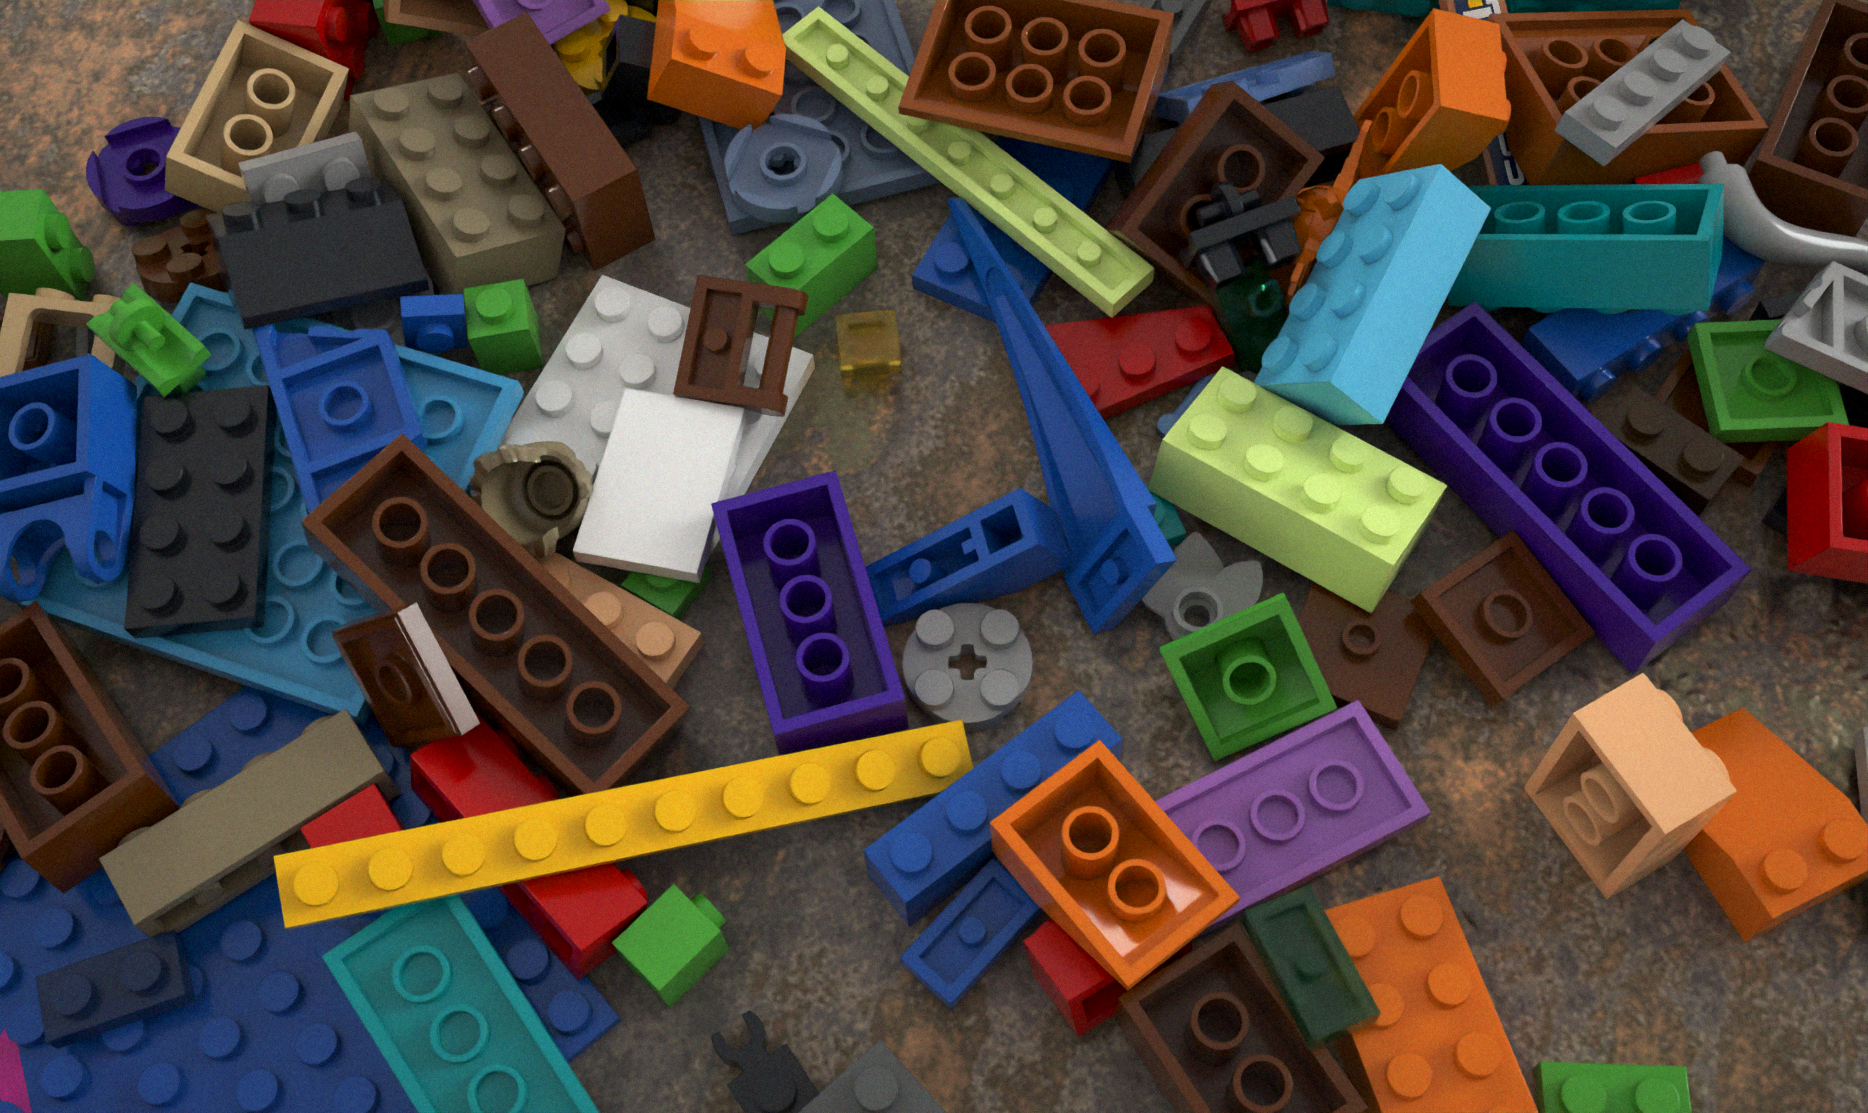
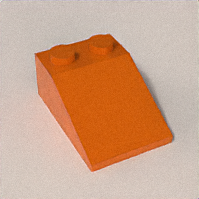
[647,0,786,130]
[1353,8,1511,183]
[1683,707,1868,942]
[990,739,1240,991]

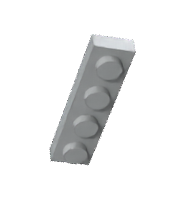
[1554,19,1731,166]

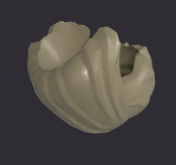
[470,441,593,558]

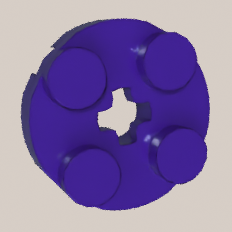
[86,116,198,226]

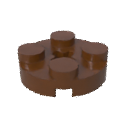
[132,209,226,303]

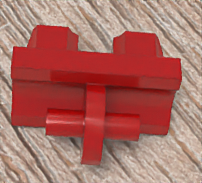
[1221,0,1329,53]

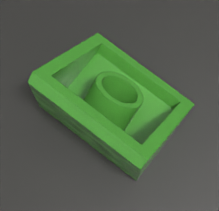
[1159,592,1337,761]

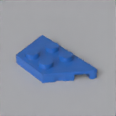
[252,324,428,514]

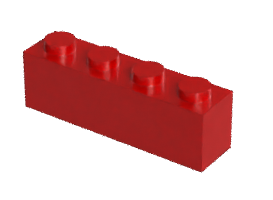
[410,713,648,980]

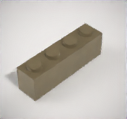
[99,709,401,937]

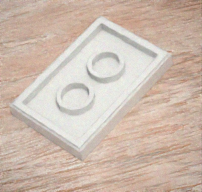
[573,388,747,583]

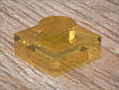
[835,309,902,379]

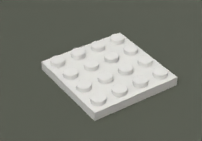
[499,275,815,564]

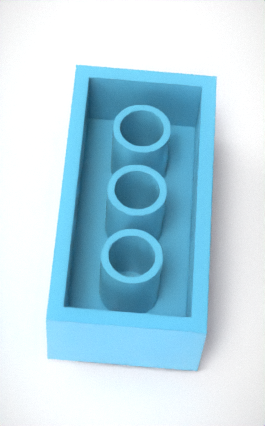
[1254,164,1491,425]

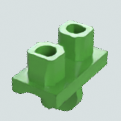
[86,283,212,397]

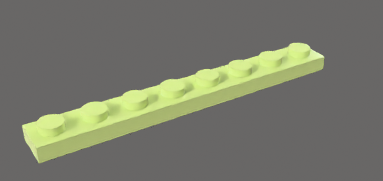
[782,6,1155,318]

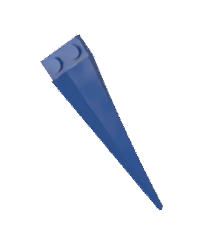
[948,197,1177,634]

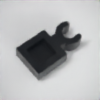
[586,90,681,148]
[711,1011,819,1113]

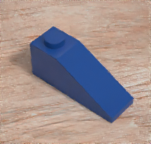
[865,488,1073,627]

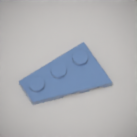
[1155,51,1335,127]

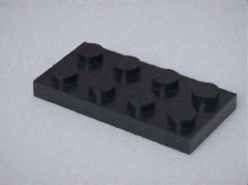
[124,385,276,639]

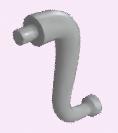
[1697,151,1868,274]

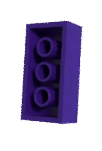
[711,470,909,756]

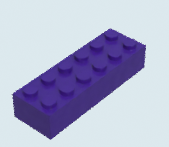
[1385,301,1752,675]

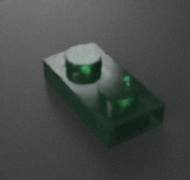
[1242,884,1381,1050]

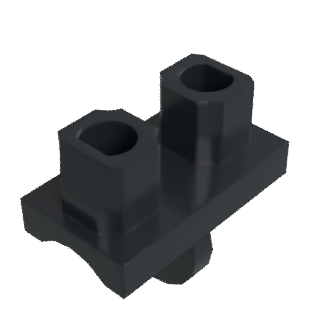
[1179,180,1301,292]

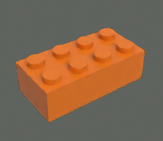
[1295,876,1539,1113]

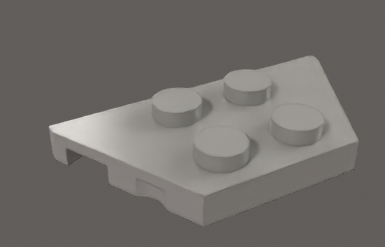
[1765,261,1868,394]

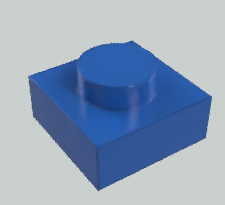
[400,294,468,353]

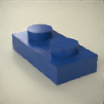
[899,857,1043,1011]

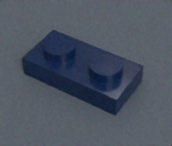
[35,930,195,1049]

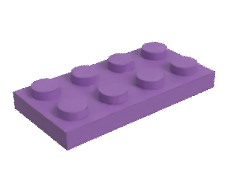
[1155,700,1431,942]

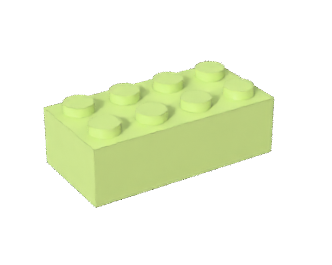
[1148,366,1447,613]

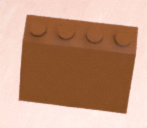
[898,0,1174,163]
[1487,9,1769,185]

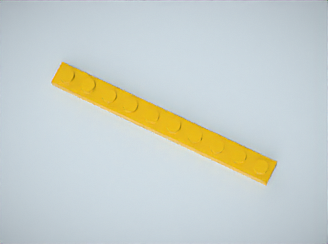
[273,720,973,930]

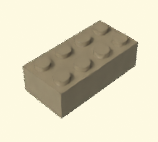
[348,73,566,304]

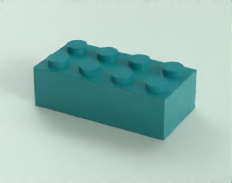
[1448,184,1724,315]

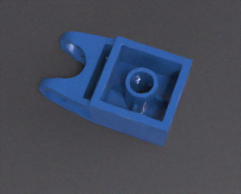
[0,354,137,603]

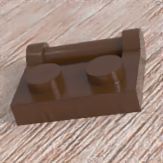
[673,275,808,417]

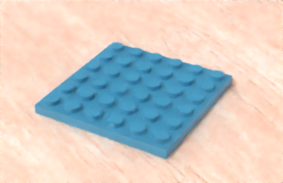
[15,282,524,725]

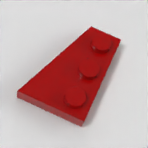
[1044,305,1234,420]

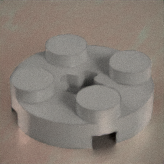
[902,603,1033,732]

